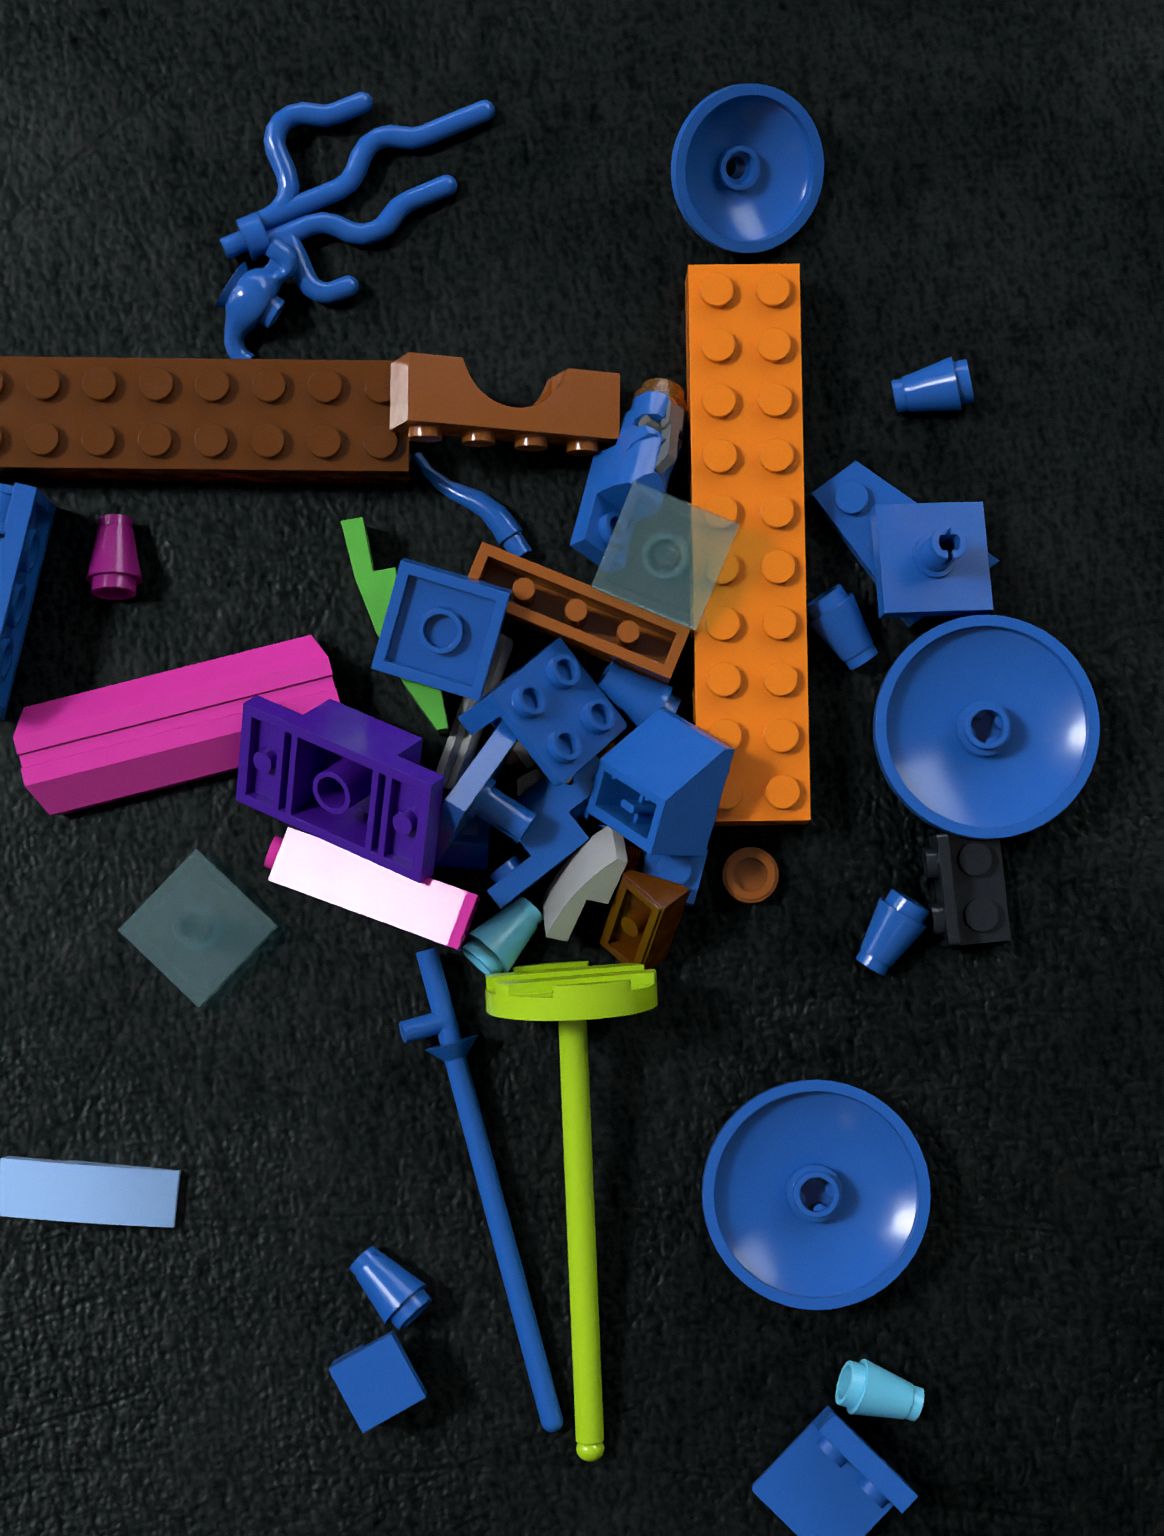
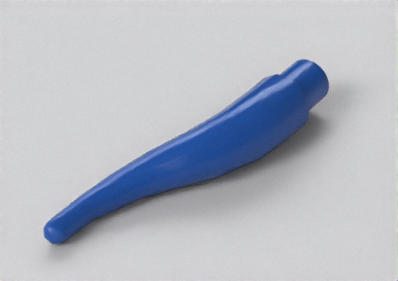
[412,452,532,558]

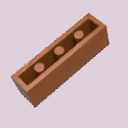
[468,542,691,685]

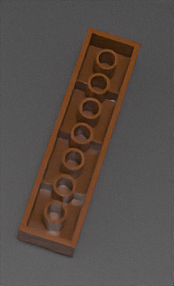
[0,356,413,484]

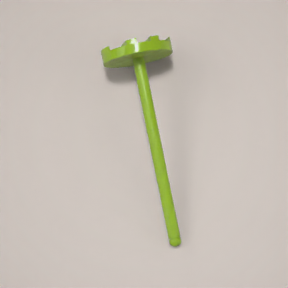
[485,961,658,1462]

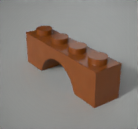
[389,352,620,456]

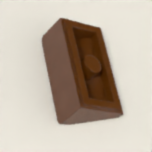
[600,869,690,970]

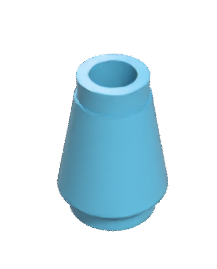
[462,896,543,975]
[835,1359,924,1421]

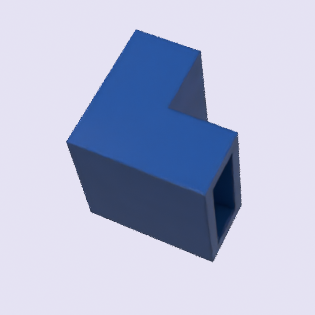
[328,1330,427,1433]

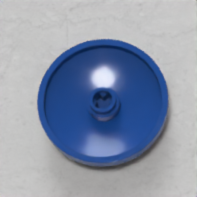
[873,615,1100,840]
[701,1079,931,1310]

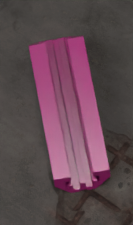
[13,635,340,815]

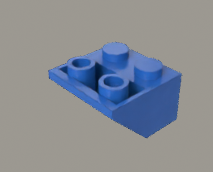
[586,708,735,856]

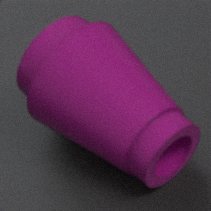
[86,514,142,600]

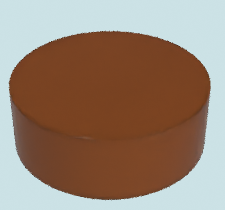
[722,847,779,904]

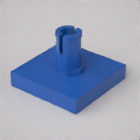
[870,501,993,618]
[371,558,513,701]
[435,720,537,862]

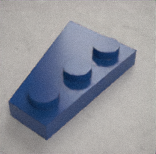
[810,461,1000,628]

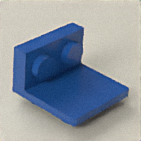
[458,638,627,786]
[752,1405,918,1536]

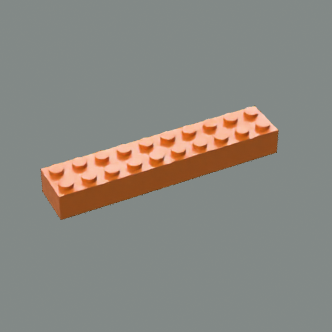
[685,264,811,826]

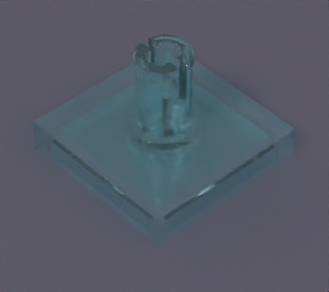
[591,481,740,631]
[118,849,279,1008]

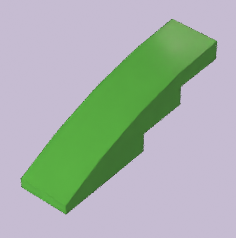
[341,517,450,735]

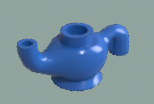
[216,236,298,359]

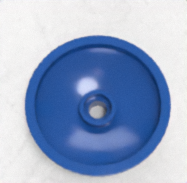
[671,83,824,253]

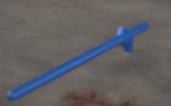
[399,947,563,1432]

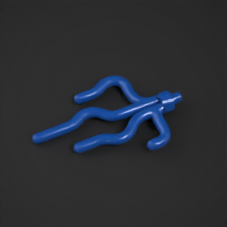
[220,92,495,304]

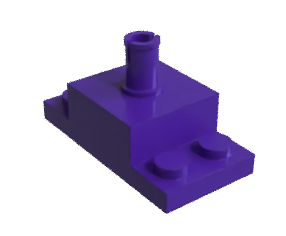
[236,695,445,884]

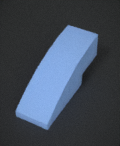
[0,1156,181,1228]

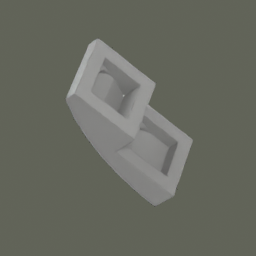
[541,826,628,941]

